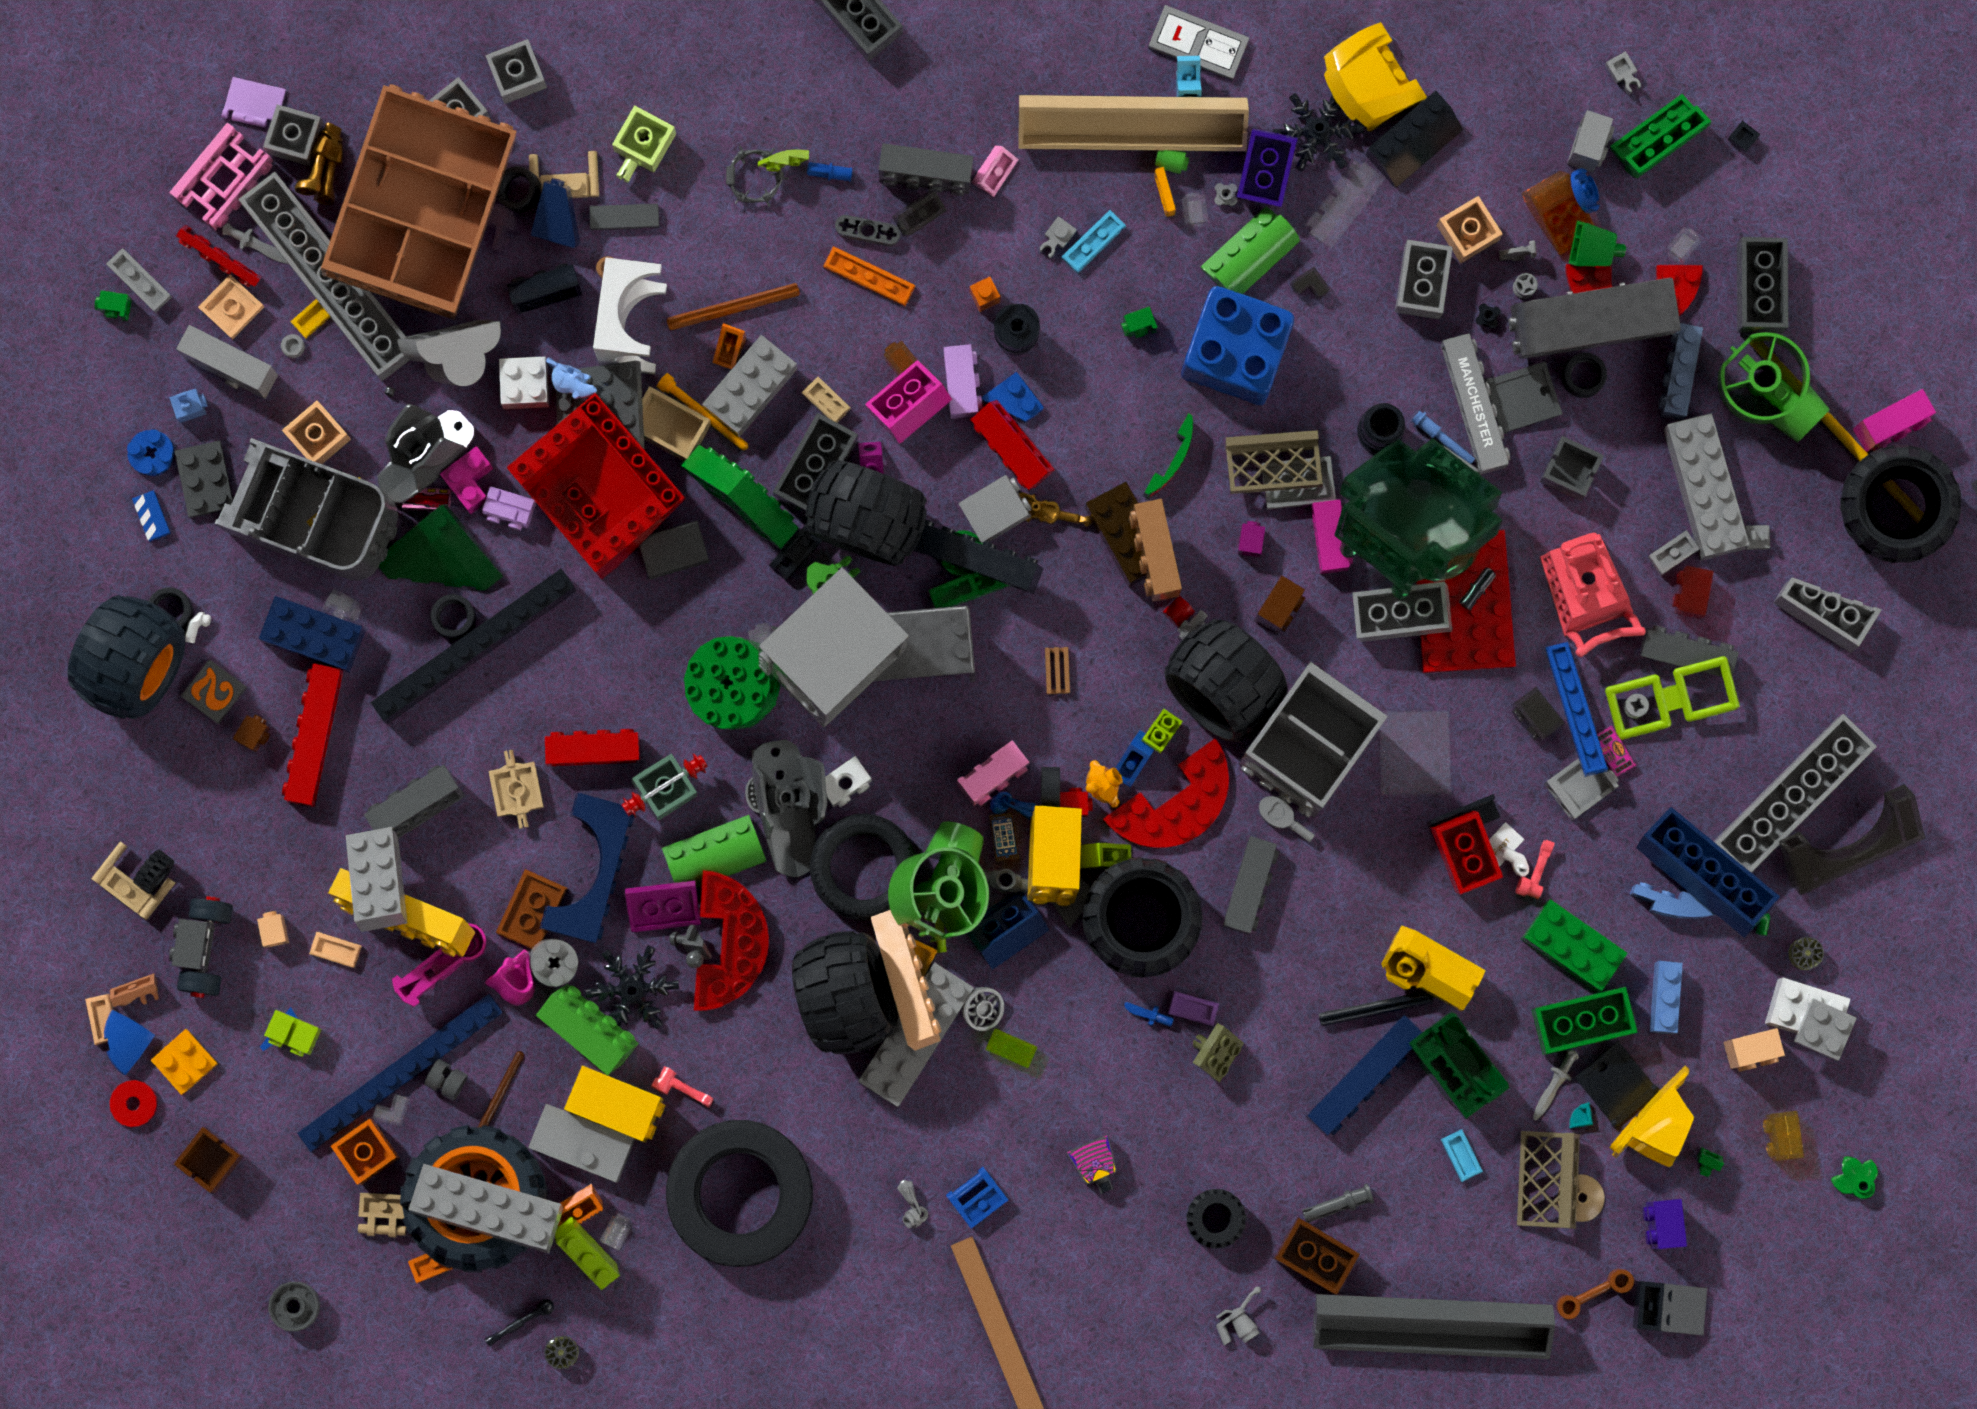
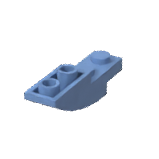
[1630,882,1716,919]

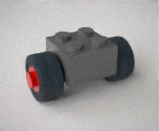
[169,896,233,998]

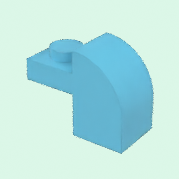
[1176,56,1202,97]

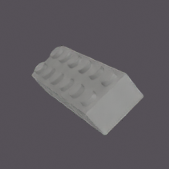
[1663,413,1750,561]
[858,962,974,1107]
[409,1164,563,1254]

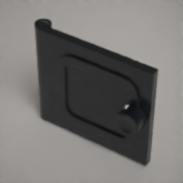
[1574,1041,1660,1128]

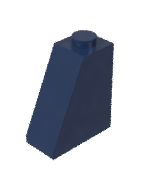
[531,178,580,248]

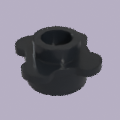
[1475,303,1501,329]

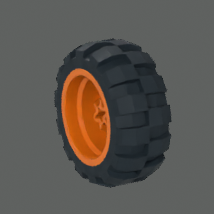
[400,1125,548,1273]

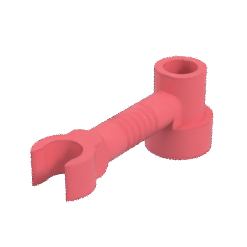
[1515,840,1555,900]
[651,1066,714,1108]

